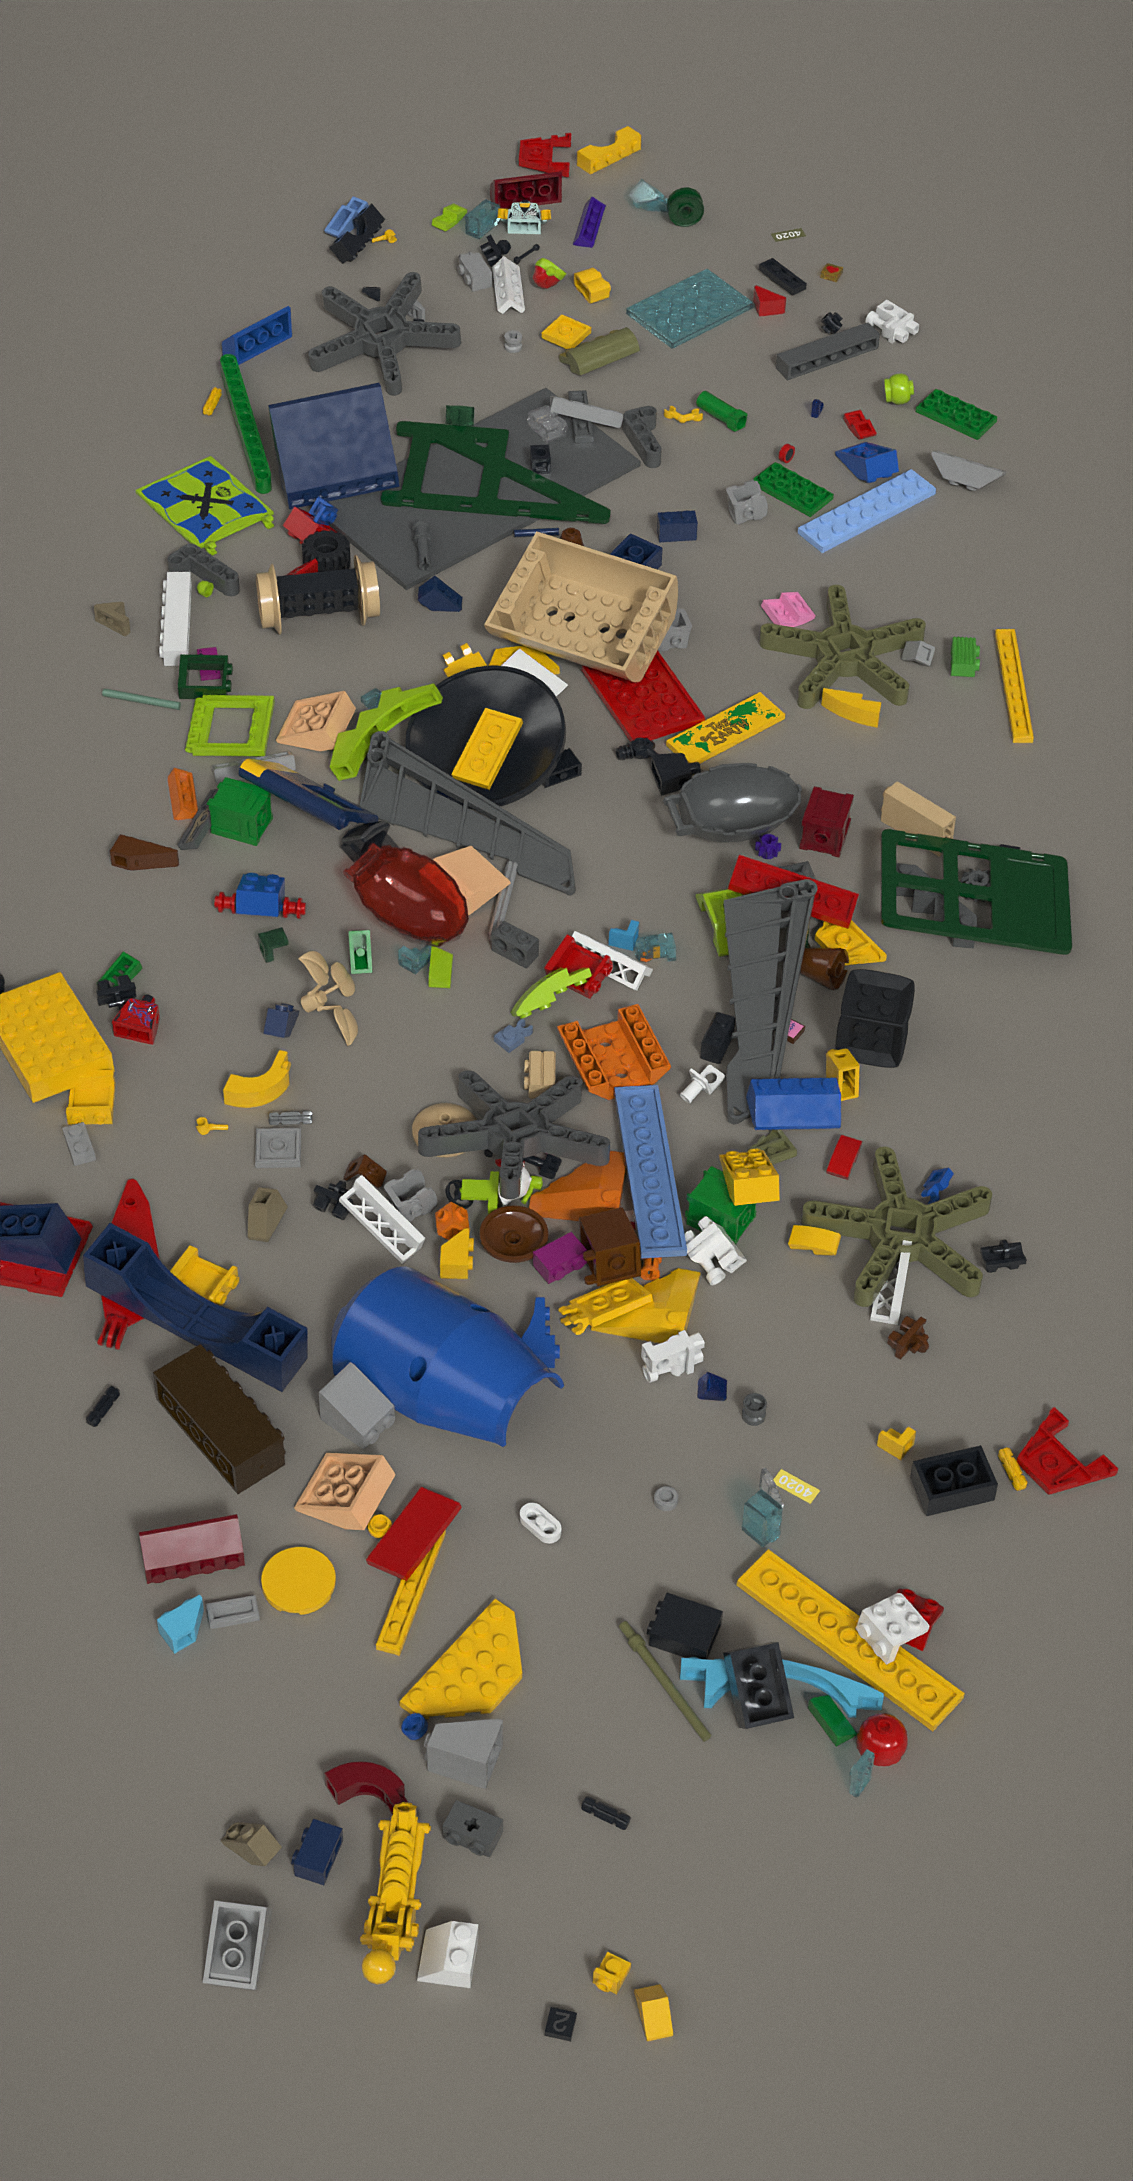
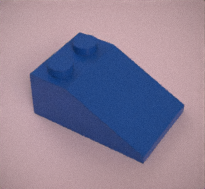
[835,442,899,483]

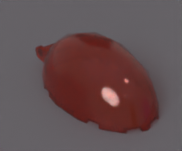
[343,843,469,947]

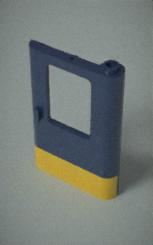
[239,759,378,830]

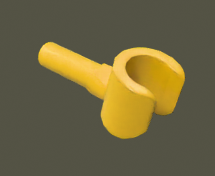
[371,229,397,243]
[196,1117,228,1135]

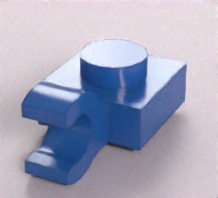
[921,1167,954,1204]

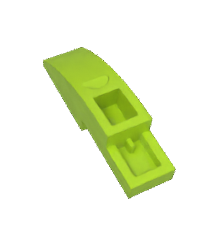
[511,968,592,1019]

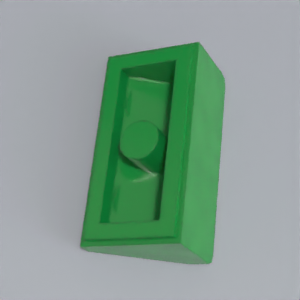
[808,1695,857,1747]

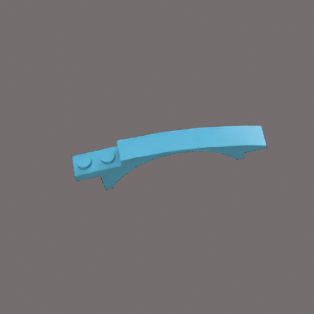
[680,1657,884,1718]

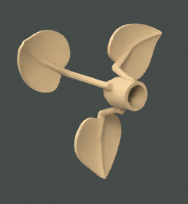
[298,951,358,1046]

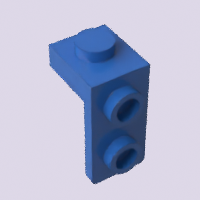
[308,496,339,525]

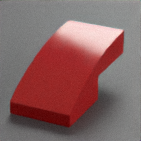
[843,410,877,440]
[826,1135,863,1180]

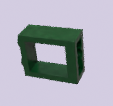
[178,654,233,699]

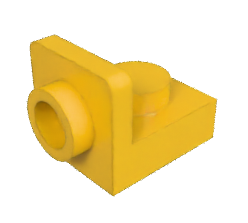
[593,1952,631,1994]

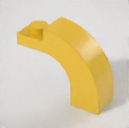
[223,1050,291,1108]

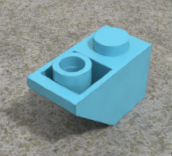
[157,1595,204,1654]

